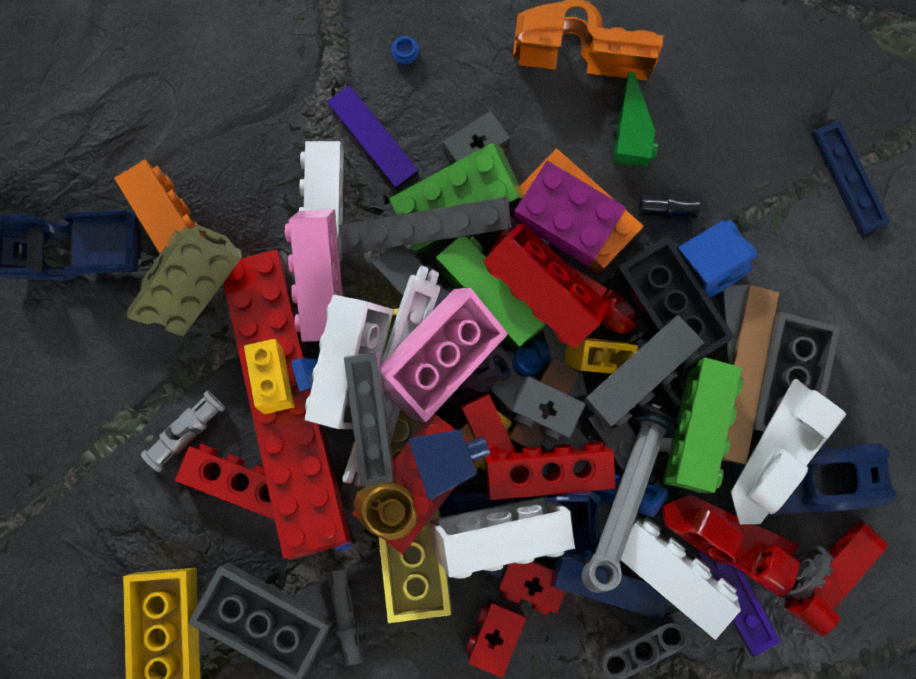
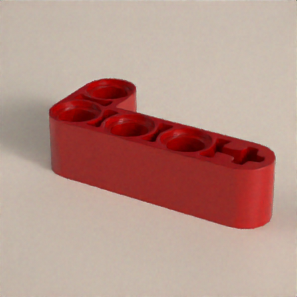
[784,520,888,636]

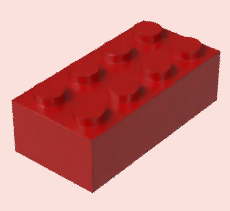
[483,221,610,349]
[352,413,476,555]

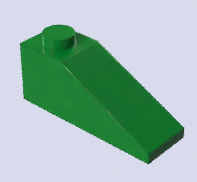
[612,71,658,168]

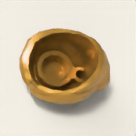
[354,482,417,540]

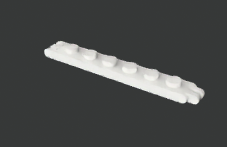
[343,266,440,488]

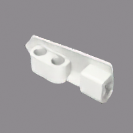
[731,379,846,524]

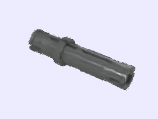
[327,568,363,666]

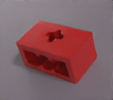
[498,561,566,615]
[465,600,526,678]

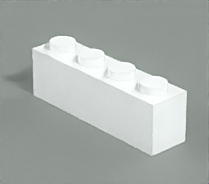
[299,141,344,261]

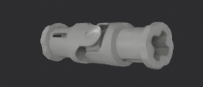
[141,390,225,472]

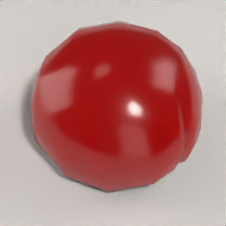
[601,289,639,335]

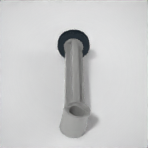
[582,409,679,593]

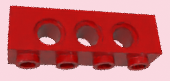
[485,441,616,500]
[175,443,275,520]

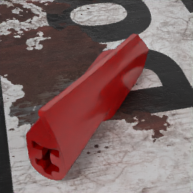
[661,495,800,597]

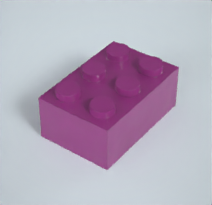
[513,161,626,267]

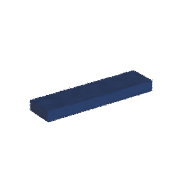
[811,121,890,236]
[551,558,669,620]

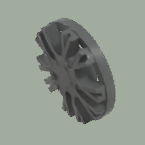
[788,546,834,600]

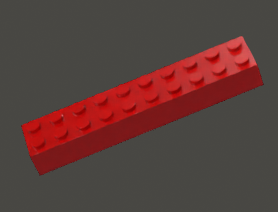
[223,249,352,560]

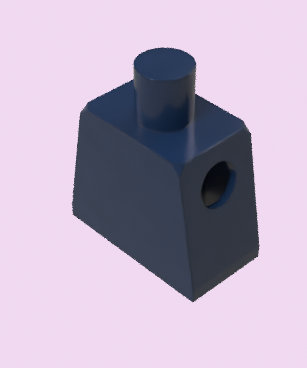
[408,430,491,500]

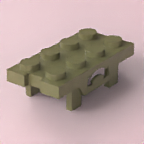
[127,225,242,336]

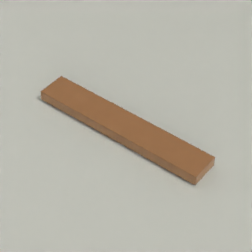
[722,285,779,465]

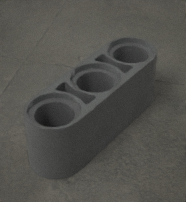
[598,618,686,679]

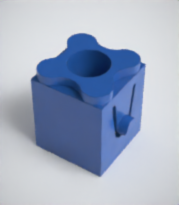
[678,220,757,298]

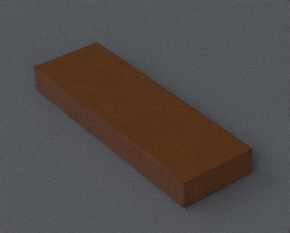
[509,357,580,448]

